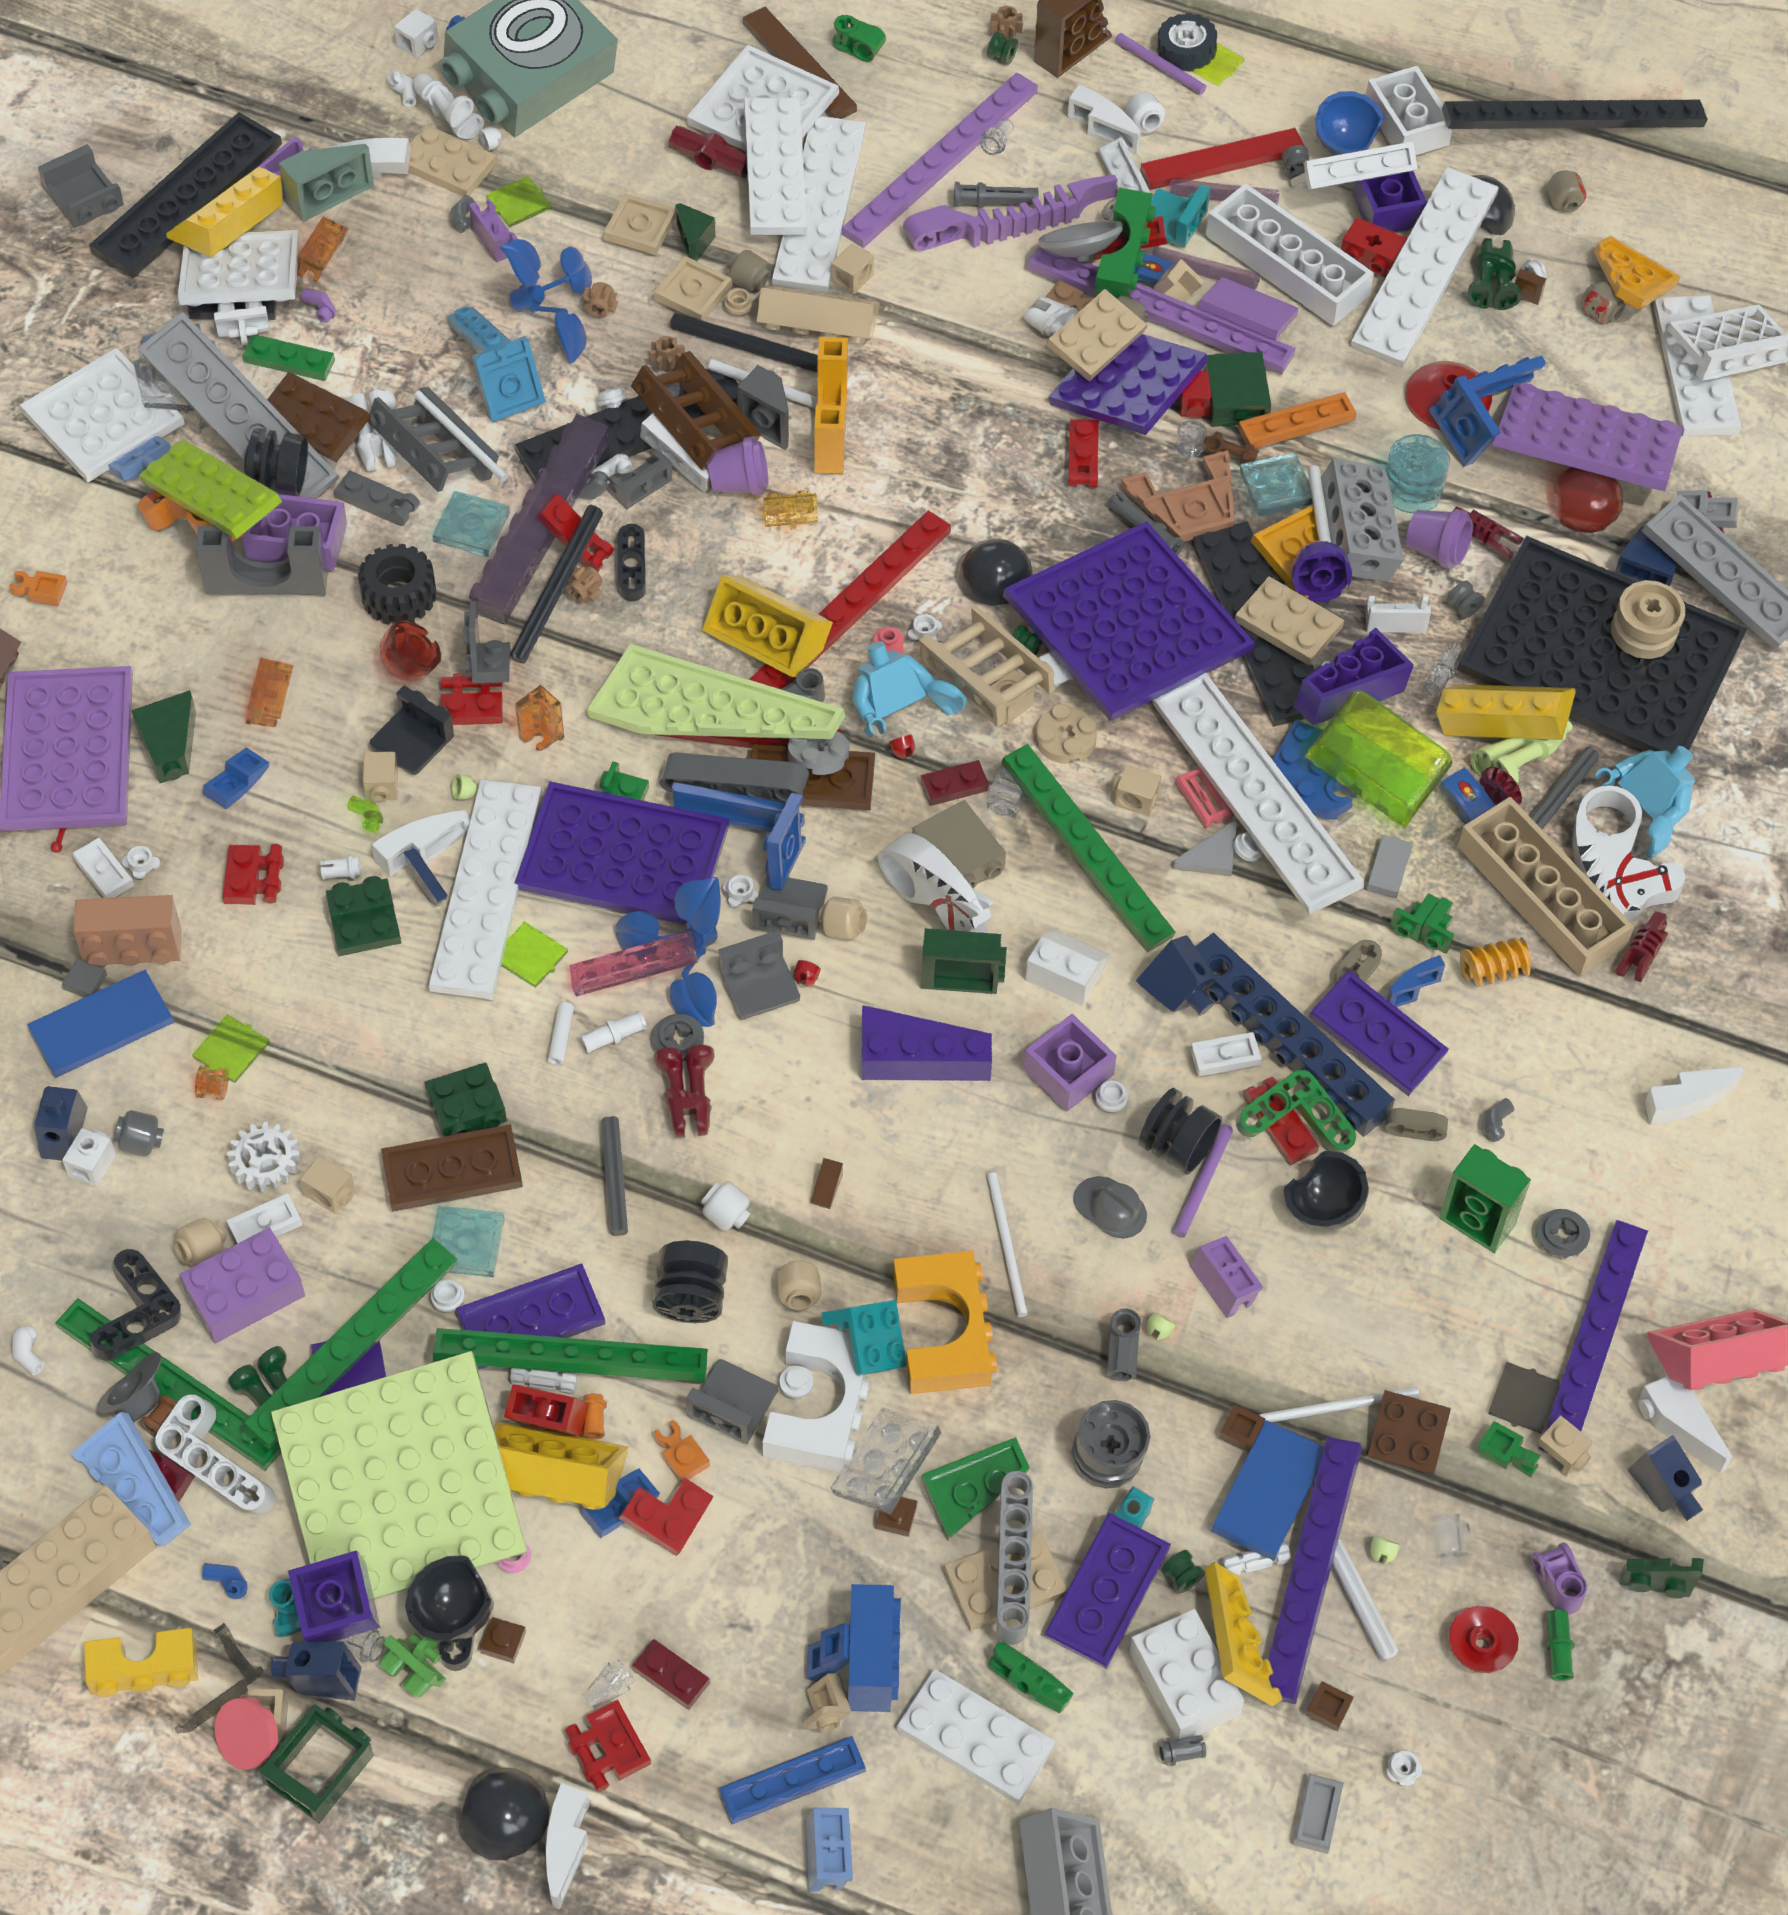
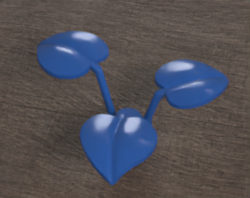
[500,239,592,364]
[615,877,721,1027]

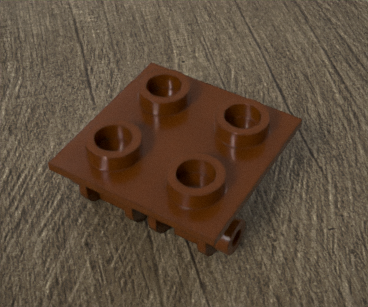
[1367,1390,1451,1474]

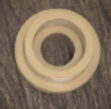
[725,288,753,315]

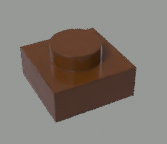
[1515,269,1547,305]
[1219,1404,1265,1452]
[875,1493,918,1537]
[480,1617,526,1664]
[1305,1681,1354,1732]

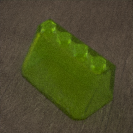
[1305,691,1453,829]

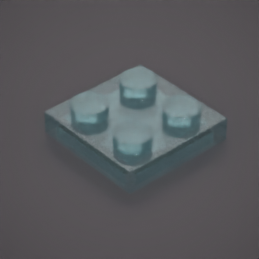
[1240,452,1313,516]
[432,491,510,557]
[432,1205,505,1278]

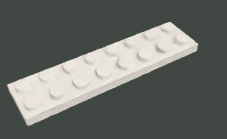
[772,116,866,293]
[1351,167,1498,368]
[429,779,542,1000]

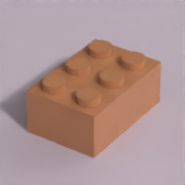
[74,895,181,967]

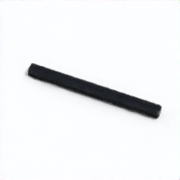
[670,313,818,373]
[510,504,603,663]

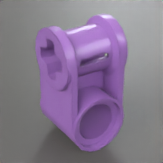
[1531,1542,1587,1614]

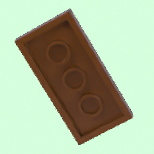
[267,371,371,463]
[751,744,875,810]
[381,1124,523,1212]

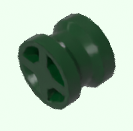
[987,32,1018,65]
[1012,624,1042,655]
[1161,1550,1205,1594]

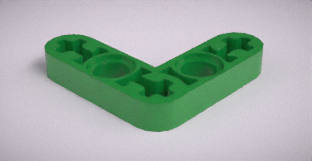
[1235,1070,1356,1153]

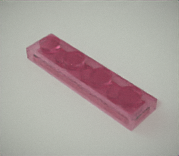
[570,931,698,997]

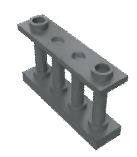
[368,386,499,492]

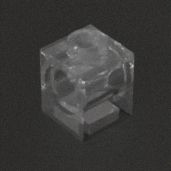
[987,765,1027,819]

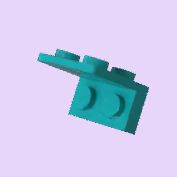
[1151,184,1211,248]
[821,1300,906,1376]

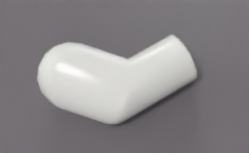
[387,71,416,107]
[589,454,632,479]
[12,1326,45,1376]

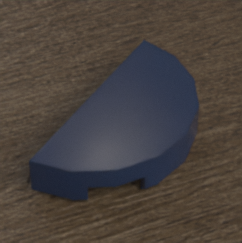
[404,848,448,905]

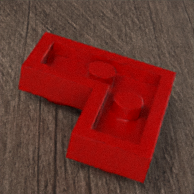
[619,1478,714,1556]

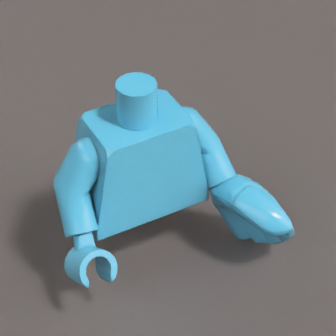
[852,641,967,737]
[1595,746,1695,859]

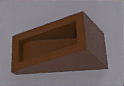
[811,1158,843,1209]

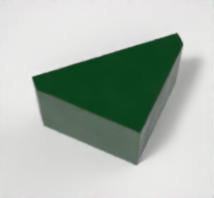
[675,203,716,261]

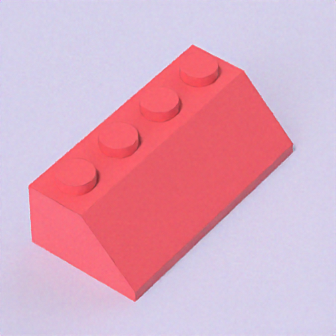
[1647,1309,1788,1390]

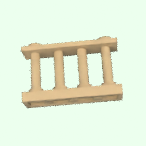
[919,605,1054,727]

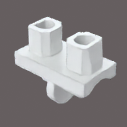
[214,301,270,345]

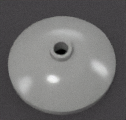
[1038,220,1123,262]

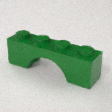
[1095,187,1156,299]

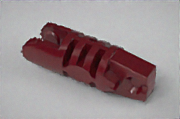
[1452,506,1524,560]
[1615,911,1668,982]

